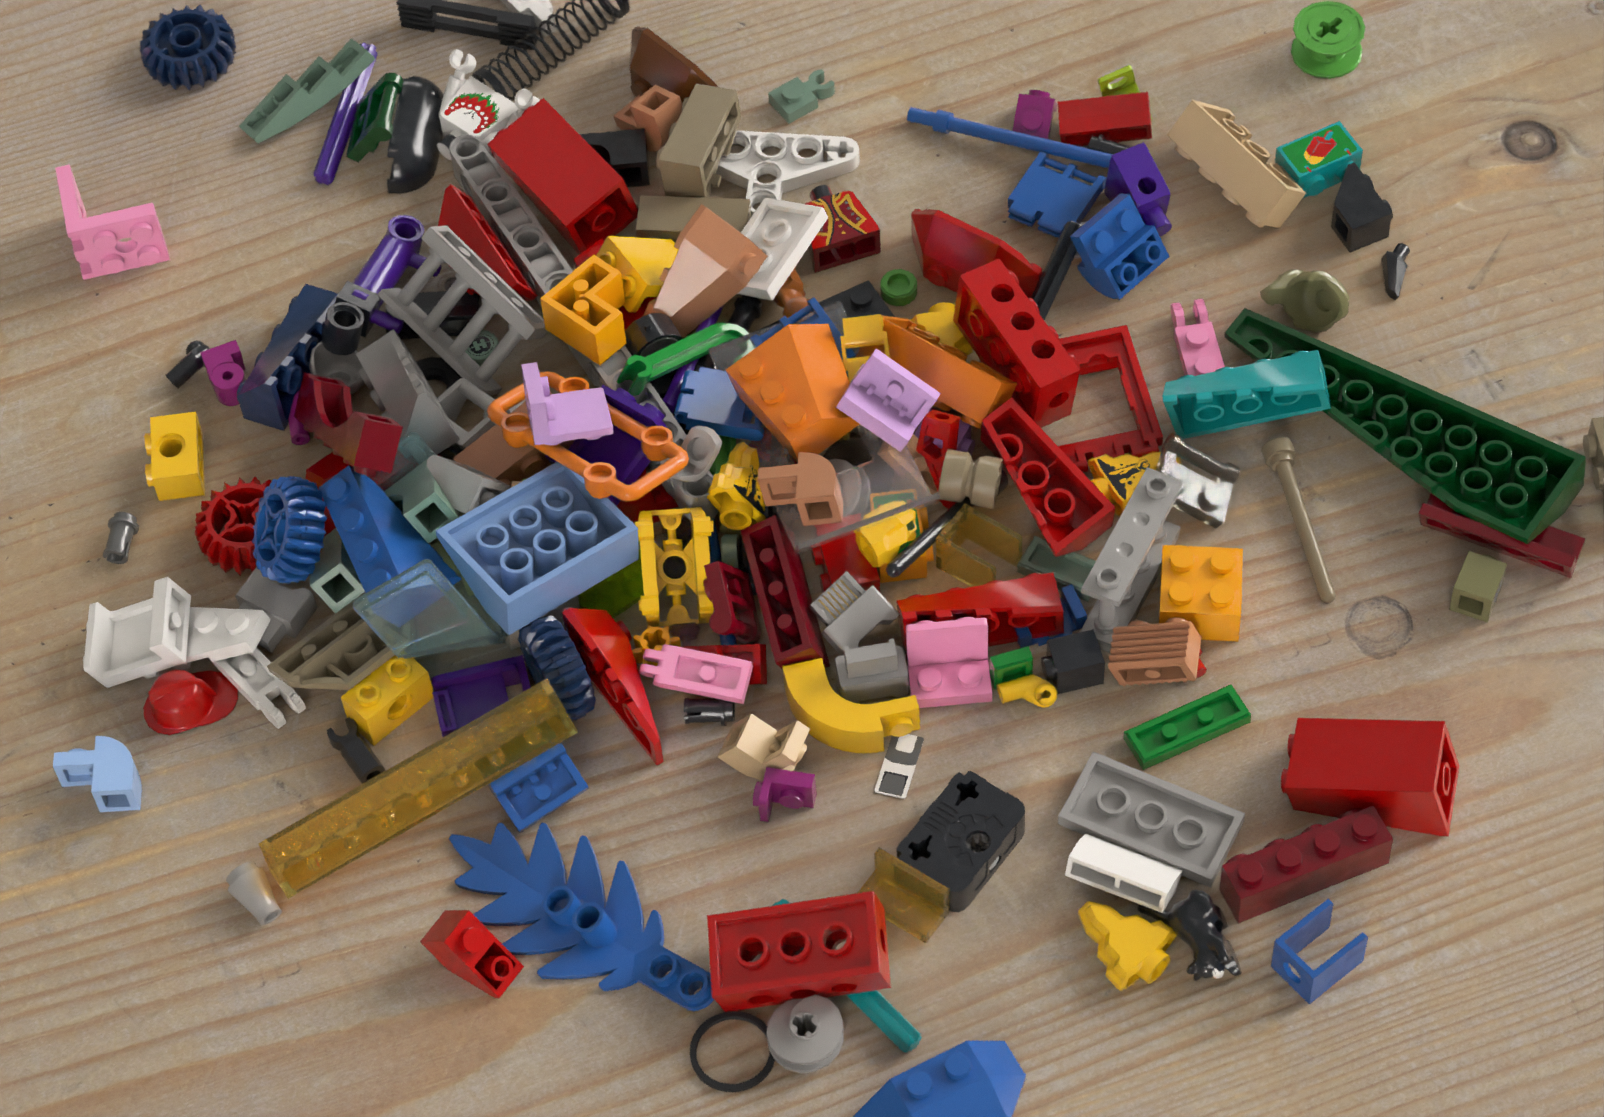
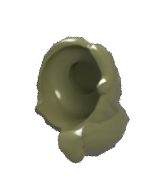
[1260,269,1349,333]

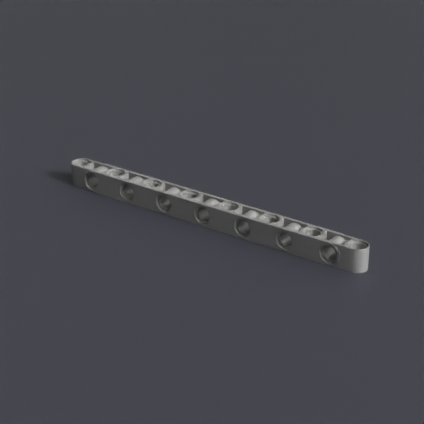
[449,135,718,520]

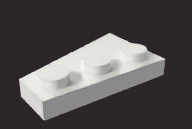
[144,607,271,679]

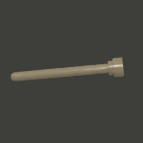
[1262,437,1336,603]

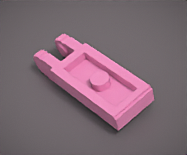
[1170,299,1225,376]

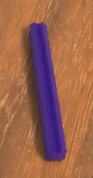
[313,42,378,185]

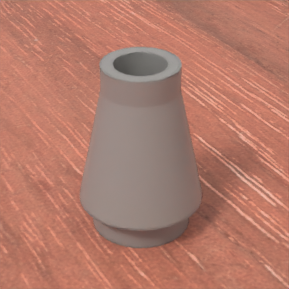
[226,861,282,925]

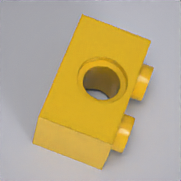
[144,412,205,501]
[341,649,433,746]

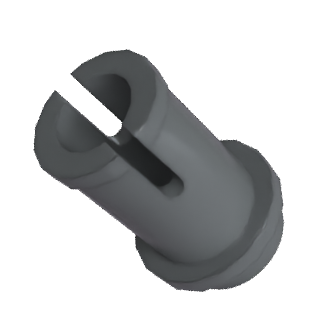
[103,512,139,564]

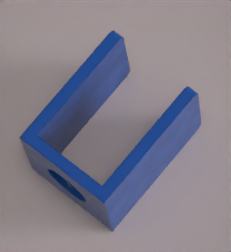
[1271,899,1368,1004]

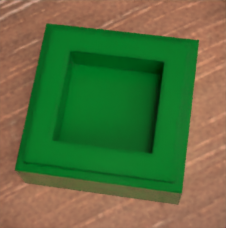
[990,646,1033,690]

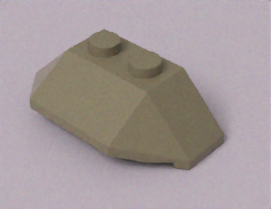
[267,592,414,691]

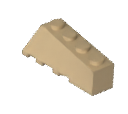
[1167,100,1306,228]

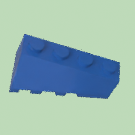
[319,465,461,624]

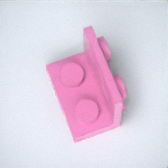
[906,617,992,708]

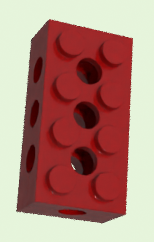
[953,259,1080,428]
[707,891,891,1012]

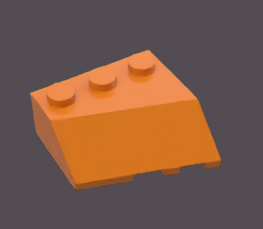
[726,324,860,463]

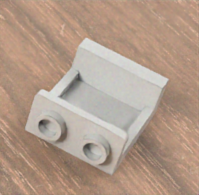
[83,577,191,688]

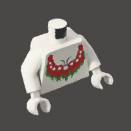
[437,49,540,160]

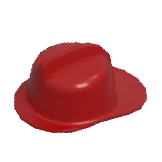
[143,669,238,735]

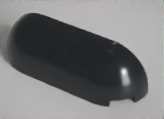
[387,76,444,194]

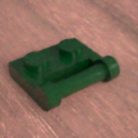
[346,73,403,163]

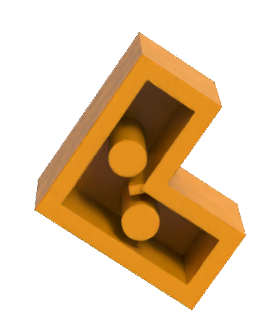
[540,254,626,365]

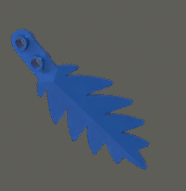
[449,823,714,1011]

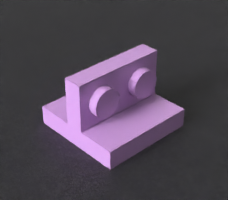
[836,349,941,452]

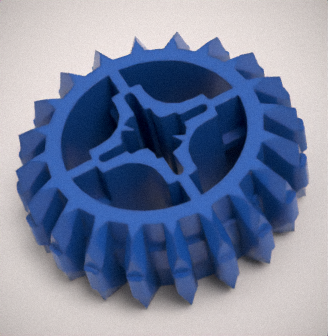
[252,476,327,584]

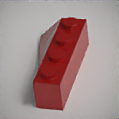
[980,397,1116,557]
[896,572,1064,660]

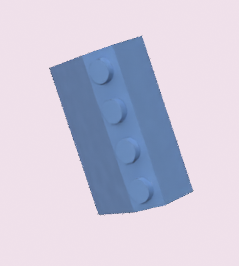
[436,462,639,635]

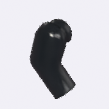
[165,340,210,389]

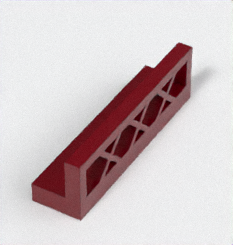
[1418,493,1585,578]

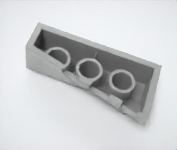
[356,329,460,464]

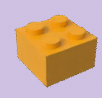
[1159,545,1243,642]

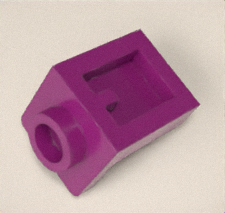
[753,767,817,822]

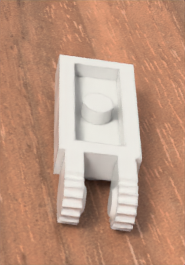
[210,647,306,729]

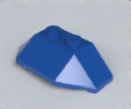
[853,1041,1026,1117]

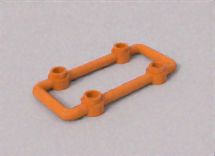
[487,371,689,501]

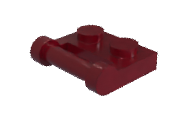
[703,561,761,644]

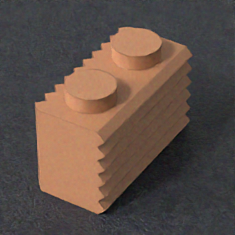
[1108,617,1201,686]

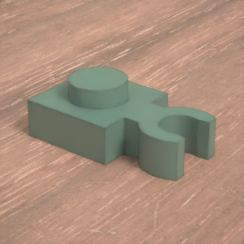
[768,69,835,124]

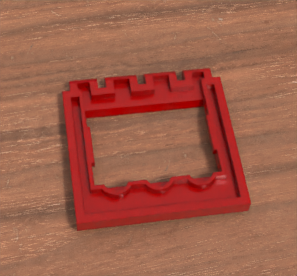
[979,325,1163,472]

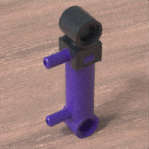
[321,215,442,355]

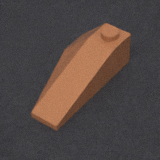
[643,204,768,338]

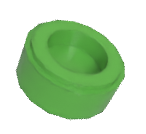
[880,269,917,306]

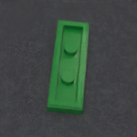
[1123,684,1251,770]

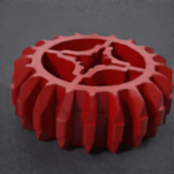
[195,476,272,576]

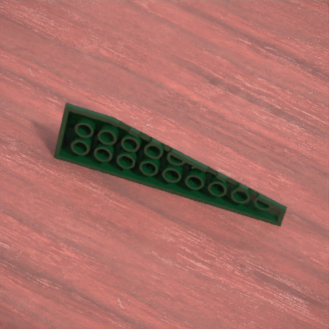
[1225,308,1586,544]

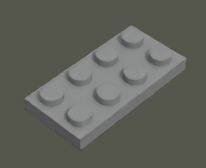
[1058,752,1245,888]

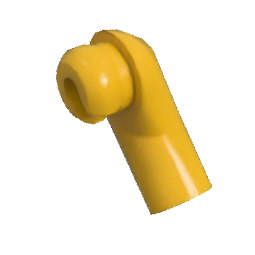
[997,674,1057,708]

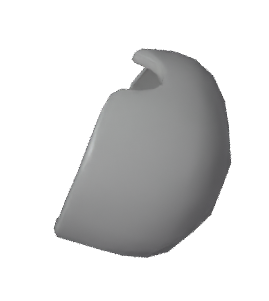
[309,341,365,395]

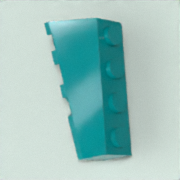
[1162,350,1331,440]

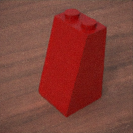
[487,98,638,254]
[1281,718,1460,837]

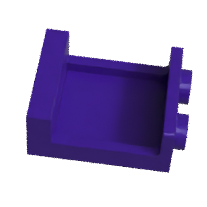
[545,385,667,506]

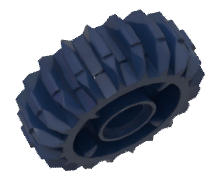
[140,4,236,91]
[518,615,596,723]

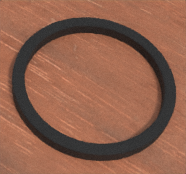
[690,1011,775,1092]

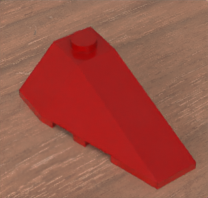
[562,608,664,766]

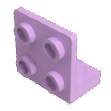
[521,362,613,445]

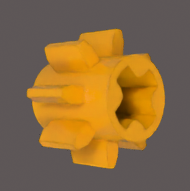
[632,625,681,666]

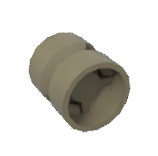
[938,449,1003,509]

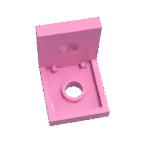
[55,165,170,280]

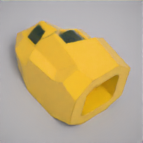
[855,503,917,567]

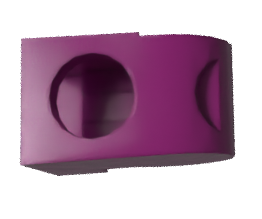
[200,340,246,406]

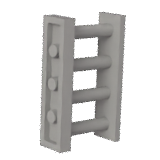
[378,226,548,396]
[1080,467,1184,653]

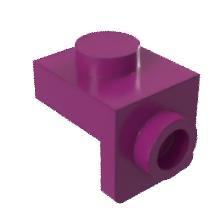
[1012,90,1057,139]

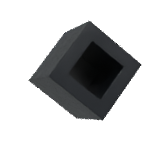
[1041,629,1105,694]

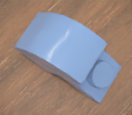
[53,736,142,812]

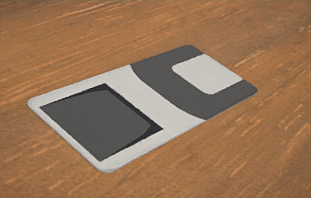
[874,734,924,799]

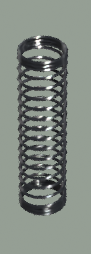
[472,0,630,100]

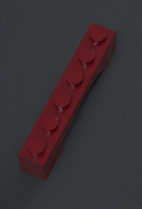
[293,373,403,476]

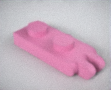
[639,644,753,704]

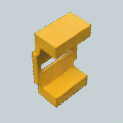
[840,314,890,382]

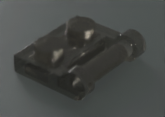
[1156,432,1240,529]

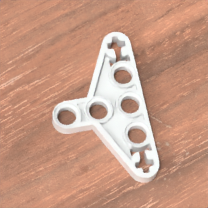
[716,131,860,215]

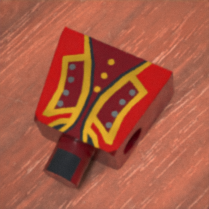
[805,185,881,273]

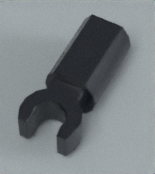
[327,717,385,787]

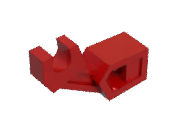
[916,409,960,509]

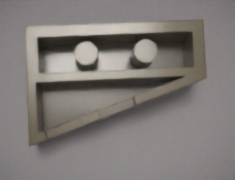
[656,84,741,198]

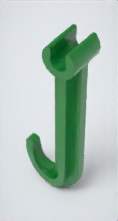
[617,322,755,396]

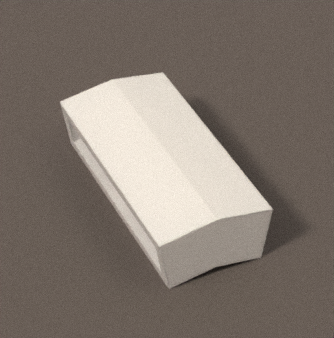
[1065,833,1183,913]

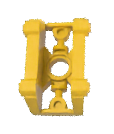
[635,507,714,627]

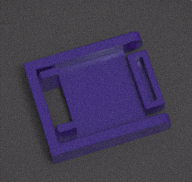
[430,655,540,752]

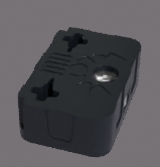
[896,771,1025,912]

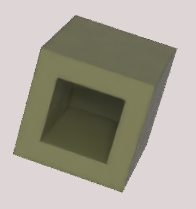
[1449,551,1507,623]

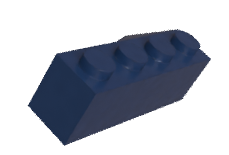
[237,284,338,431]

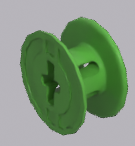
[1291,1,1365,79]

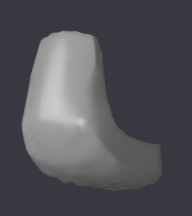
[671,425,722,483]

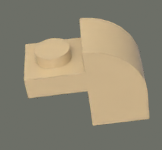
[717,713,810,781]

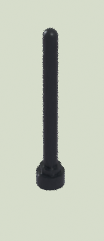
[886,469,1008,577]

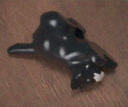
[1137,889,1241,981]

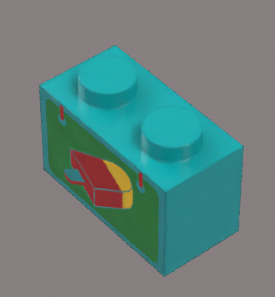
[1275,121,1363,199]

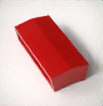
[1057,92,1153,146]

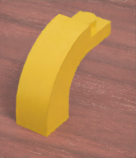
[782,658,920,753]

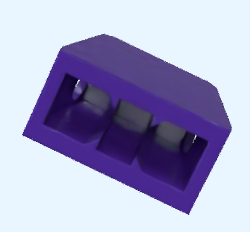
[1104,142,1172,237]

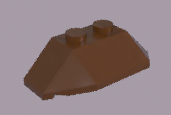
[629,26,718,104]

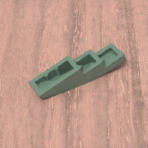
[239,38,376,143]

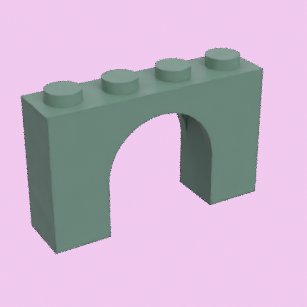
[310,459,460,613]

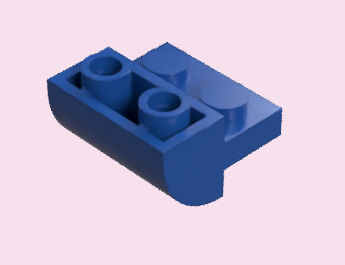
[1070,193,1170,300]
[476,722,589,833]

